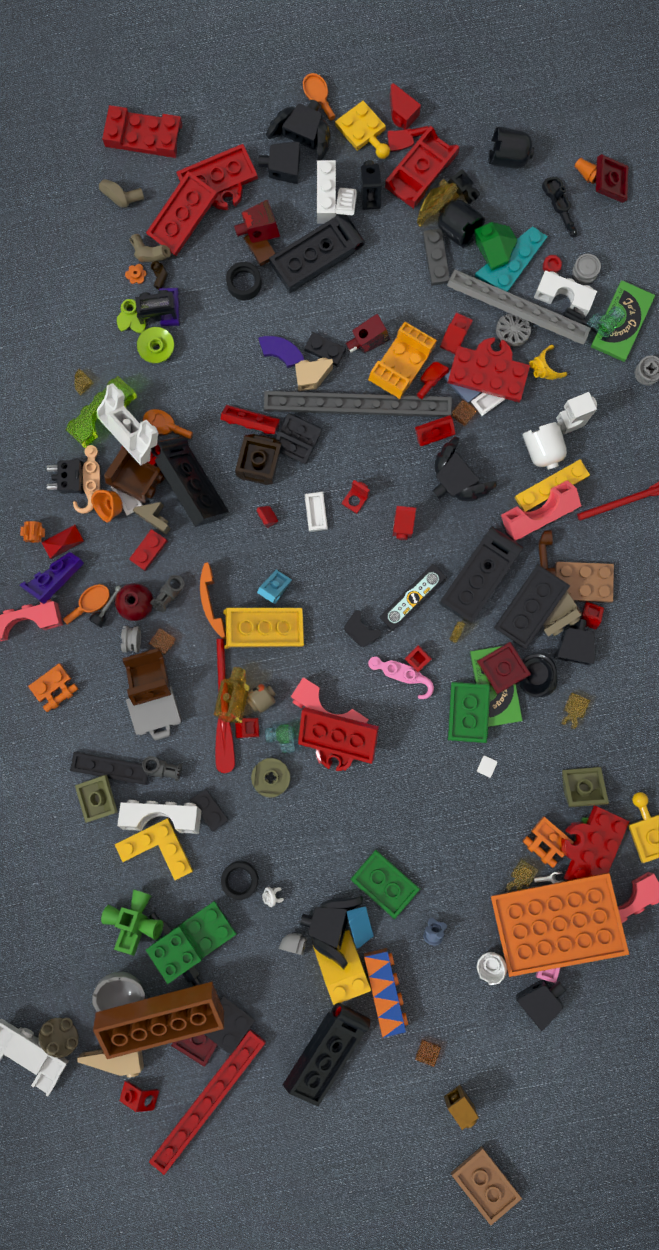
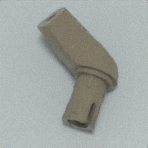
[99,179,144,208]
[129,234,171,262]

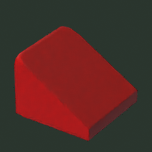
[256,506,278,528]
[580,601,604,629]
[405,645,432,672]
[235,718,259,738]

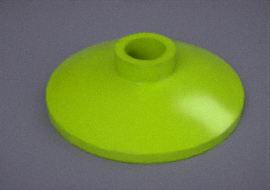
[137,327,174,363]

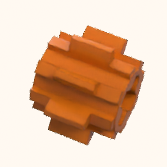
[20,521,45,543]

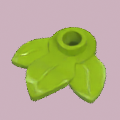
[117,299,150,333]

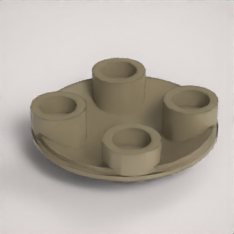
[39,1018,79,1058]

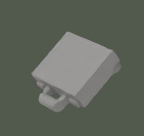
[126,686,182,741]

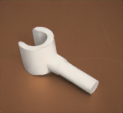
[534,871,563,883]

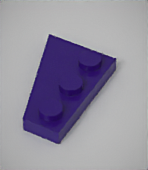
[20,552,84,604]

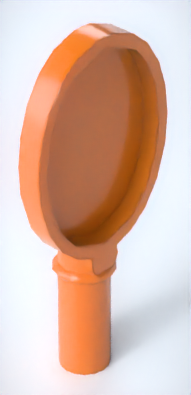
[303,73,336,121]
[143,409,193,439]
[63,584,110,625]

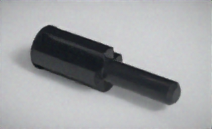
[563,307,599,332]

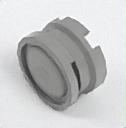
[572,254,601,284]
[634,355,659,386]
[121,626,141,653]

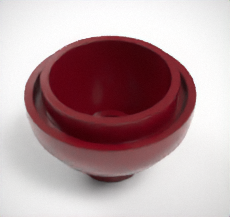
[115,583,153,621]

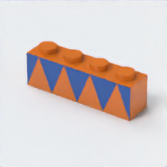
[364,948,408,1038]

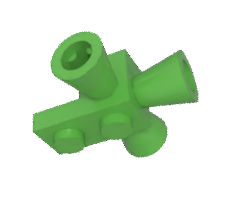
[101,890,163,956]

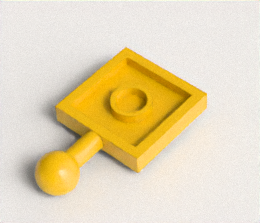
[335,101,390,159]
[628,792,659,863]

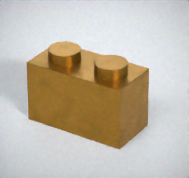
[444,1085,479,1130]

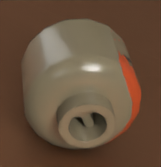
[247,684,276,713]

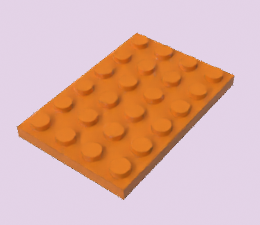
[491,873,629,977]

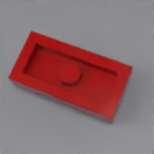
[415,415,455,447]
[129,529,167,571]

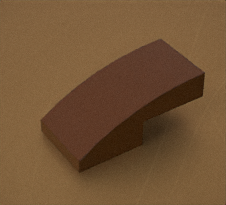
[243,235,275,266]

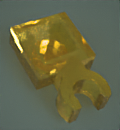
[562,693,590,729]
[506,859,539,891]

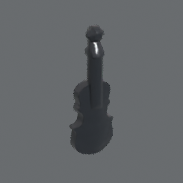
[542,177,577,238]

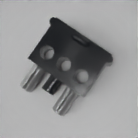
[46,458,84,494]

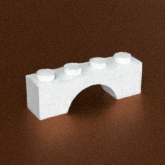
[117,800,202,834]

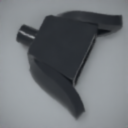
[300,896,363,970]

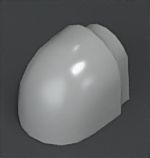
[279,933,307,955]

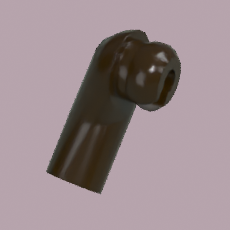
[151,261,168,290]

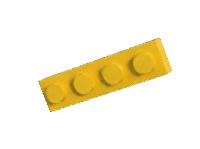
[514,459,590,512]

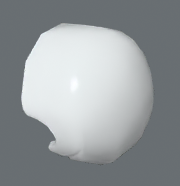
[477,952,507,985]

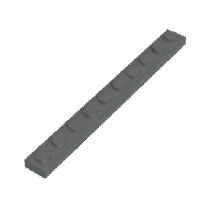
[264,391,452,417]

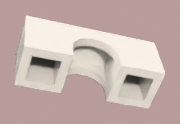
[317,160,336,224]
[534,270,597,318]
[556,392,597,434]

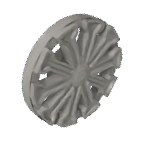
[496,313,531,346]

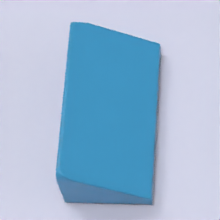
[347,906,374,949]

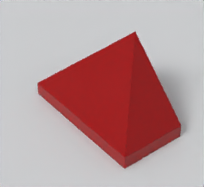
[41,525,84,559]

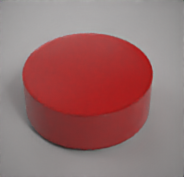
[542,255,562,273]

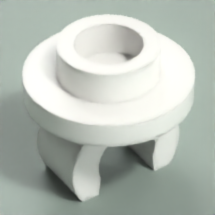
[262,887,284,907]

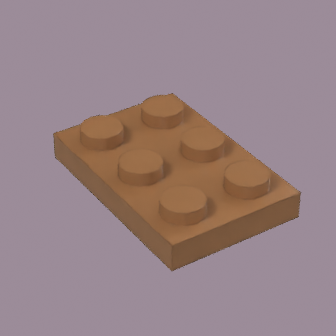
[555,562,614,603]
[451,1146,522,1225]

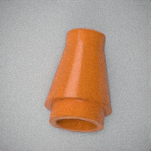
[574,158,597,184]

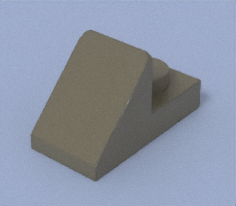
[133,502,171,535]

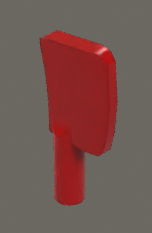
[387,126,429,152]
[417,362,449,399]

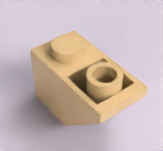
[295,358,333,391]

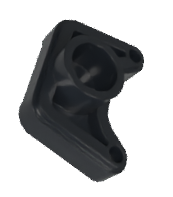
[344,610,381,647]

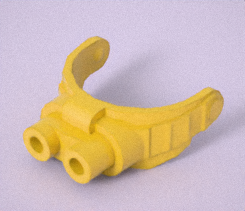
[529,345,567,380]

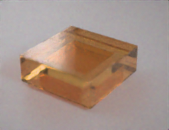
[451,400,477,426]
[149,628,176,654]
[415,1039,441,1067]

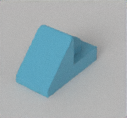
[257,570,292,604]

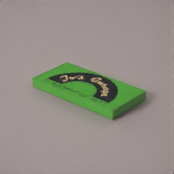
[591,280,655,362]
[470,646,522,727]

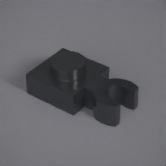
[448,169,480,204]

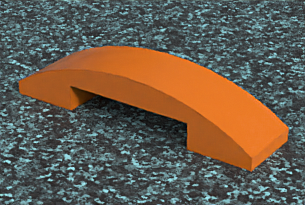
[200,562,226,639]

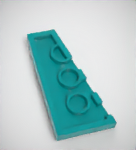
[475,226,548,292]

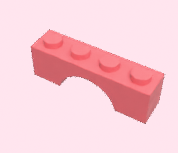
[501,480,581,541]
[0,599,63,642]
[291,677,369,723]
[618,872,659,923]

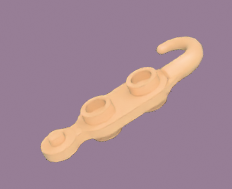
[73,445,100,514]

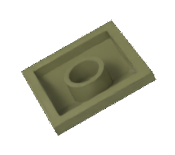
[562,767,609,807]
[75,775,118,823]

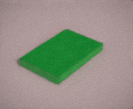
[448,682,491,743]
[350,849,420,919]

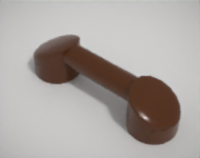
[538,530,556,576]

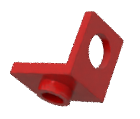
[342,480,370,514]
[119,1081,159,1112]

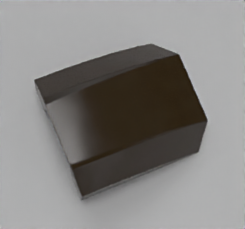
[235,434,281,485]

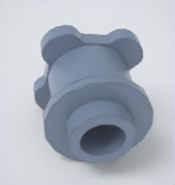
[423,918,447,946]

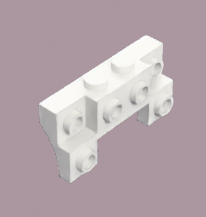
[97,383,158,465]
[0,1019,69,1096]

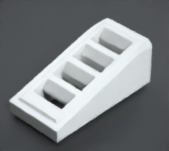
[335,188,357,215]

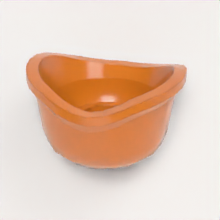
[91,490,123,523]

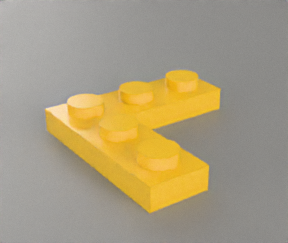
[114,818,193,880]

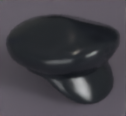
[519,653,558,698]

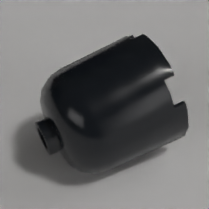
[488,126,534,169]
[438,199,485,248]

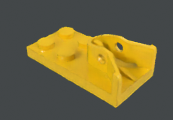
[223,608,304,649]

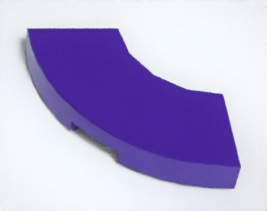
[258,336,304,368]

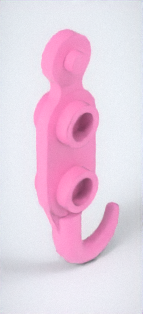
[368,657,434,699]

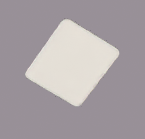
[477,756,497,778]

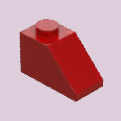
[390,83,421,130]
[392,506,416,540]

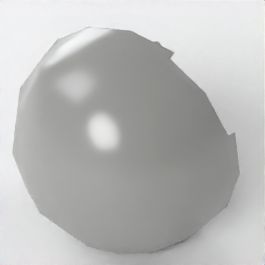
[92,971,145,1012]

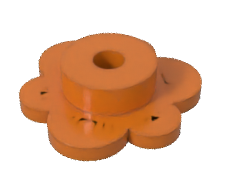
[125,264,147,284]

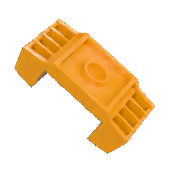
[368,322,437,399]

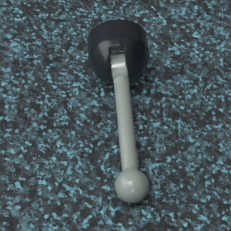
[89,585,122,628]

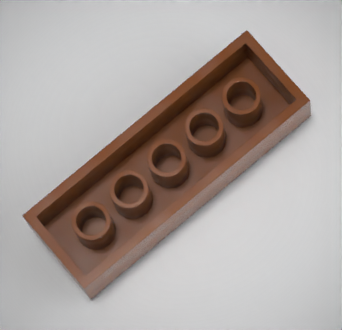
[93,982,224,1059]

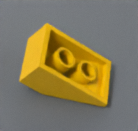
[313,930,371,1005]

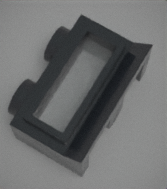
[135,290,177,324]

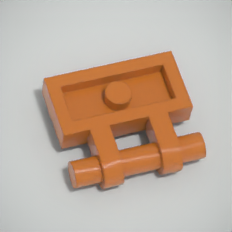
[28,663,78,712]
[522,816,574,868]

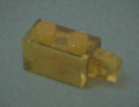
[214,667,250,723]

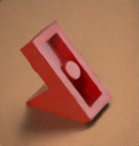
[440,313,473,354]

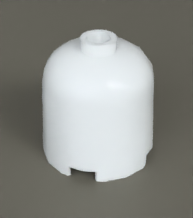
[522,422,567,470]

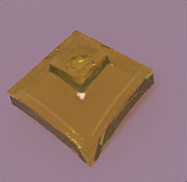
[417,183,458,227]

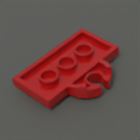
[176,144,258,210]
[447,337,530,403]
[298,707,379,771]
[560,805,630,880]

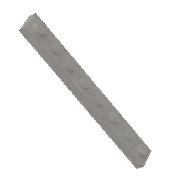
[447,270,591,345]

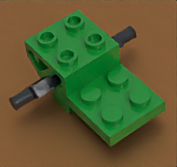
[146,900,237,986]

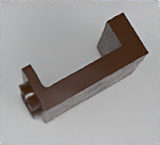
[104,447,165,504]
[122,648,171,706]

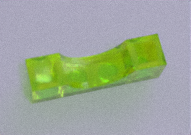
[65,376,137,448]

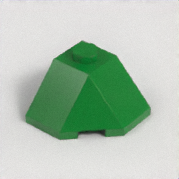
[475,222,517,271]

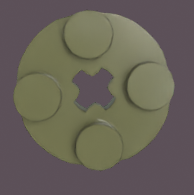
[251,758,290,797]

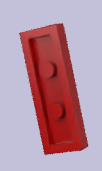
[220,405,280,434]

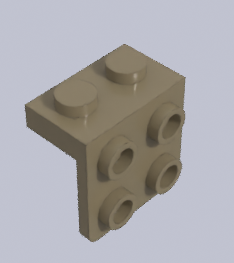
[543,591,581,636]

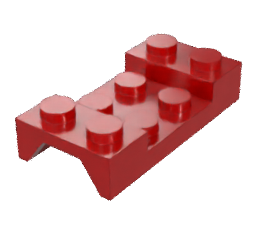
[102,105,183,158]
[385,126,459,209]

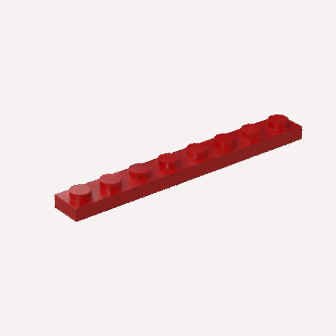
[149,1029,266,1175]

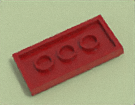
[146,171,219,256]

